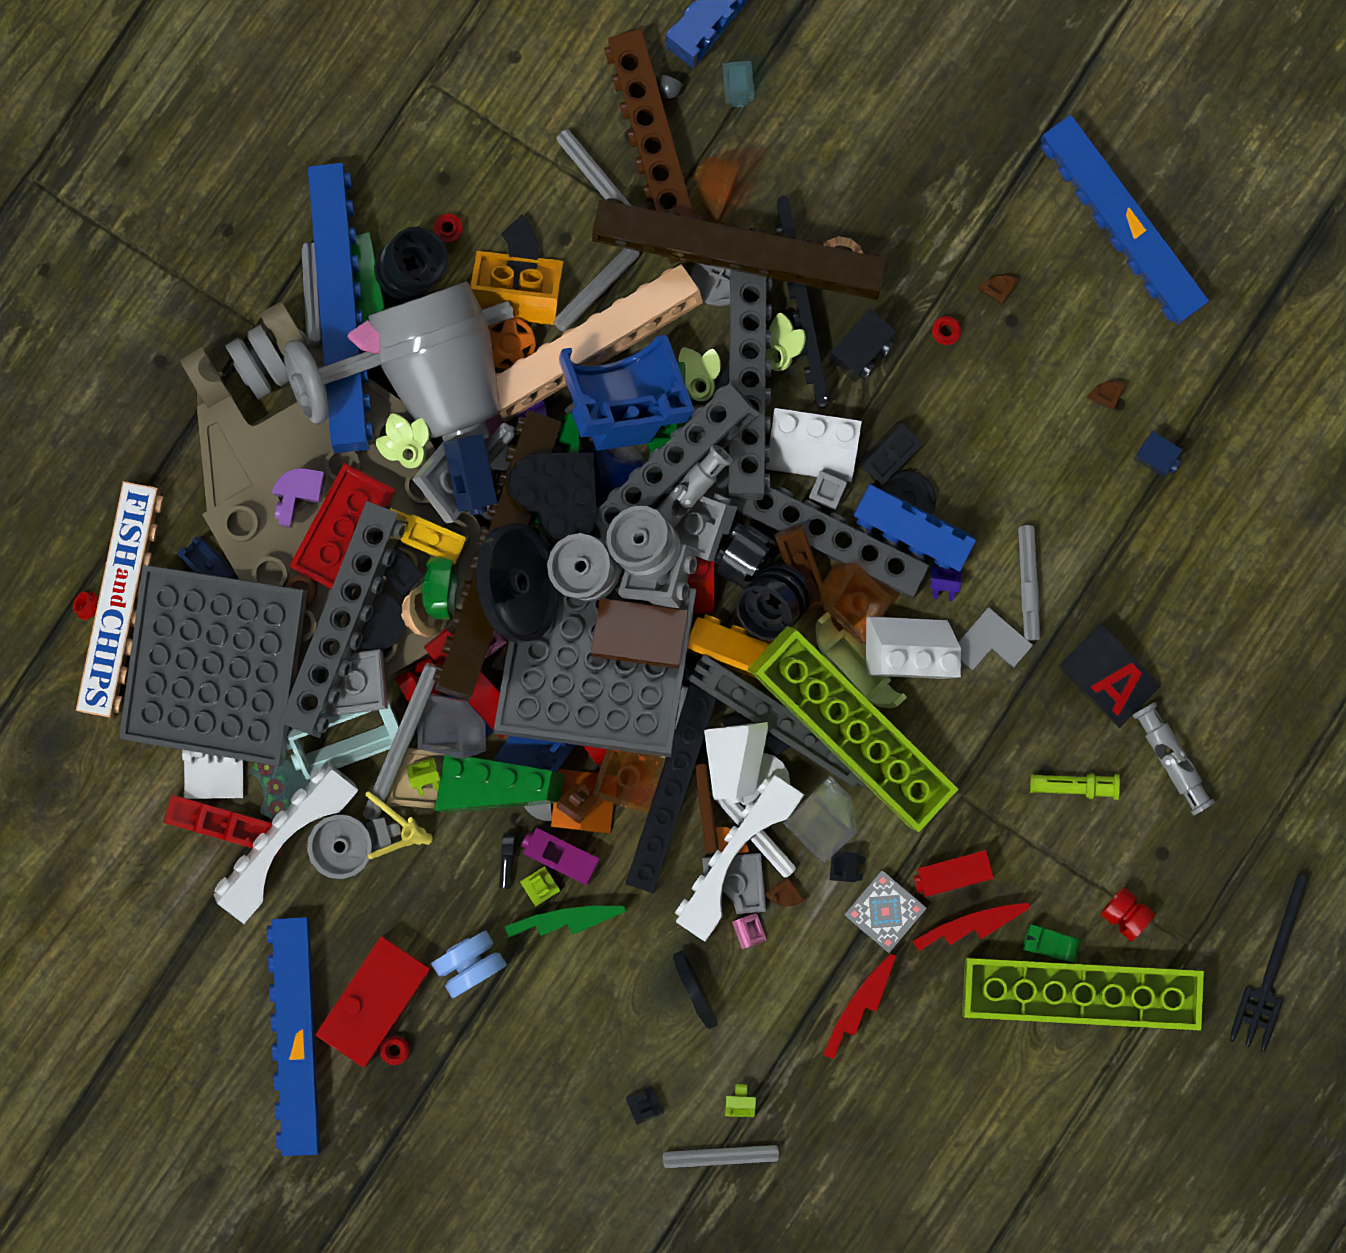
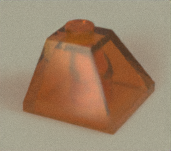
[693,157,740,224]
[820,562,893,645]
[592,749,666,814]

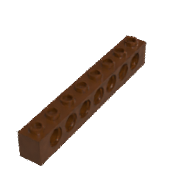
[604,29,694,264]

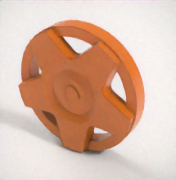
[488,316,536,369]

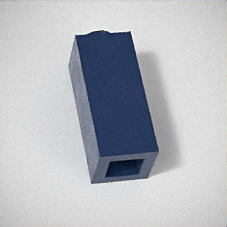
[443,434,498,515]

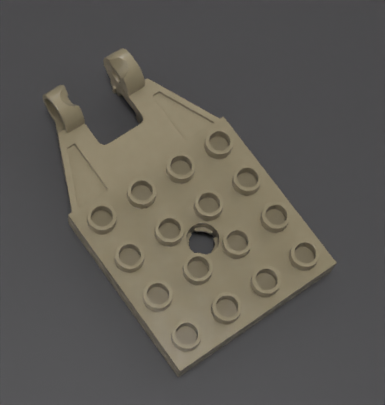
[180,301,482,709]

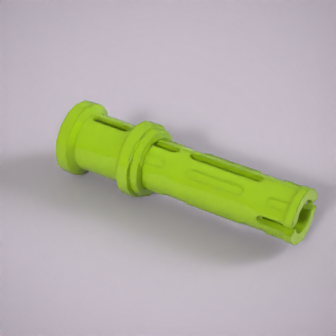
[1030,773,1120,800]

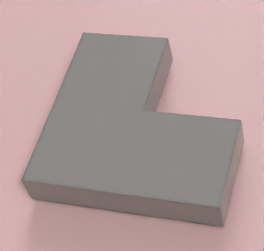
[958,607,1033,671]

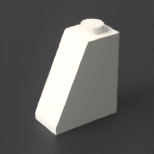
[704,722,768,804]

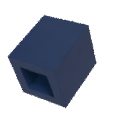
[1134,431,1182,477]

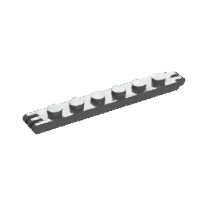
[688,655,869,789]

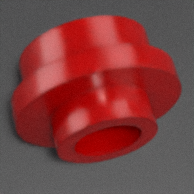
[434,214,463,243]
[932,316,961,345]
[73,592,99,620]
[380,1036,409,1065]

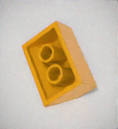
[470,251,563,325]
[687,614,773,679]

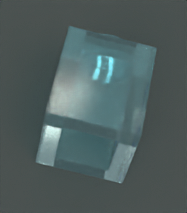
[722,61,755,107]

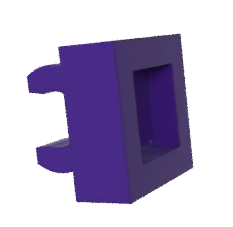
[930,566,961,601]

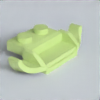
[816,612,907,708]

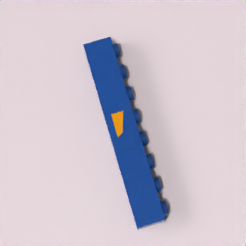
[1040,115,1209,326]
[267,917,320,1156]

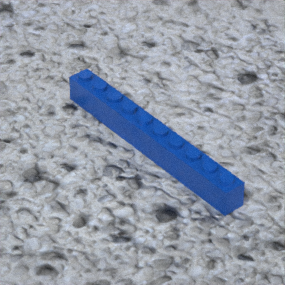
[308,163,374,453]

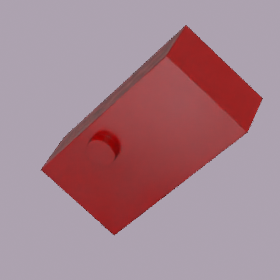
[315,936,432,1068]

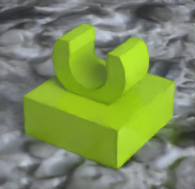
[406,757,440,796]
[520,866,560,907]
[725,1084,756,1118]

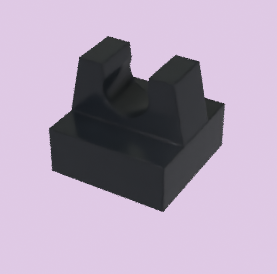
[829,851,865,882]
[625,1086,664,1125]

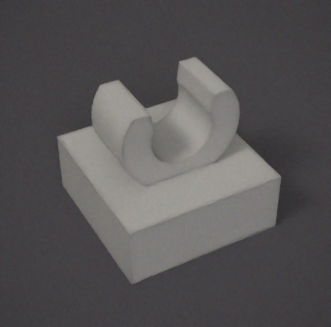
[809,471,847,510]
[366,817,401,851]

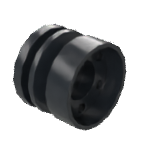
[374,227,448,301]
[736,563,813,641]

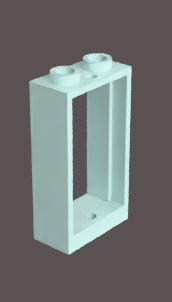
[286,696,400,780]

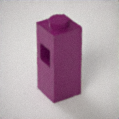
[521,828,600,885]

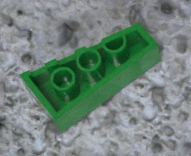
[434,753,565,814]

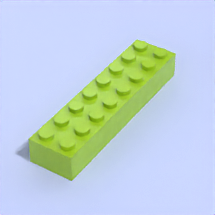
[747,626,959,832]
[962,958,1204,1030]

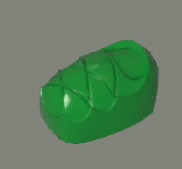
[421,556,458,620]

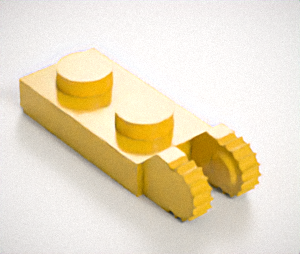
[390,508,467,565]

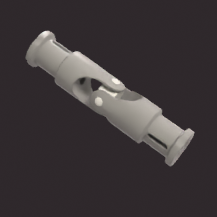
[655,444,733,528]
[1133,702,1215,815]

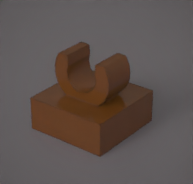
[556,783,599,824]

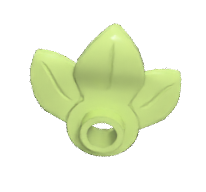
[755,313,806,371]
[679,347,721,401]
[376,413,430,469]

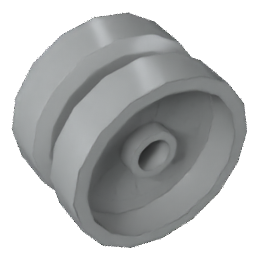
[225,324,290,400]
[606,506,681,580]
[547,533,621,602]
[307,814,372,879]

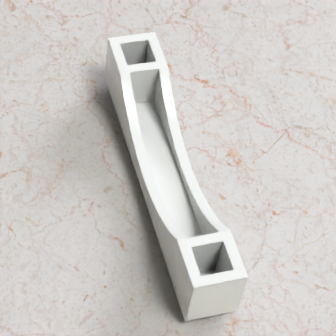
[214,761,358,924]
[675,775,804,941]

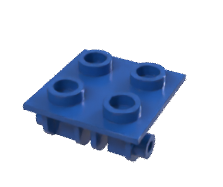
[495,736,576,772]

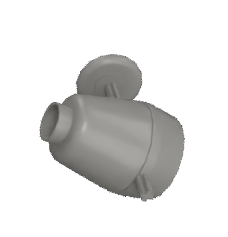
[284,281,514,442]

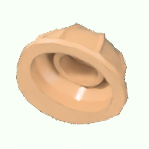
[401,588,443,637]

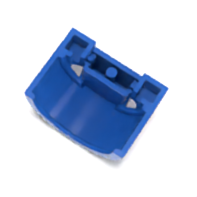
[559,335,695,451]

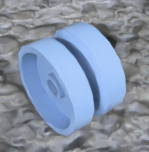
[431,930,507,999]

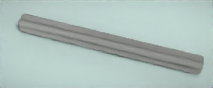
[363,663,437,821]

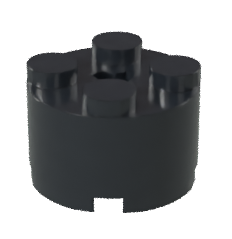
[714,523,777,589]

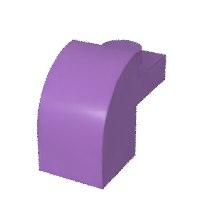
[272,469,326,529]

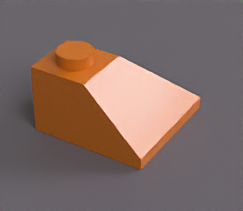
[551,769,617,834]

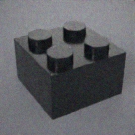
[829,309,896,382]

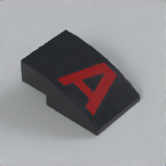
[1057,624,1160,728]

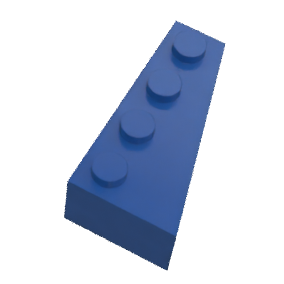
[666,0,749,69]
[853,483,976,572]

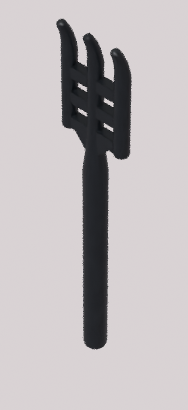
[1230,873,1308,1052]

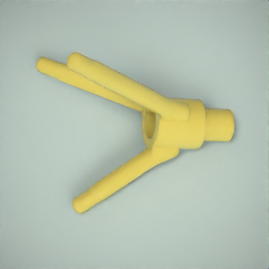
[366,791,432,859]

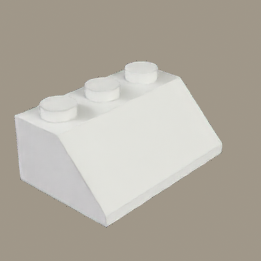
[765,408,861,482]
[866,617,961,679]

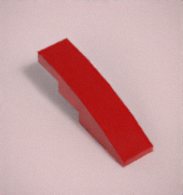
[424,628,506,739]
[163,795,284,856]
[912,903,1031,951]
[822,954,896,1059]

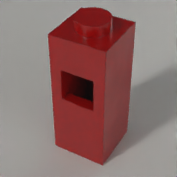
[913,850,994,897]

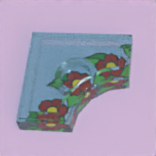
[250,759,311,820]

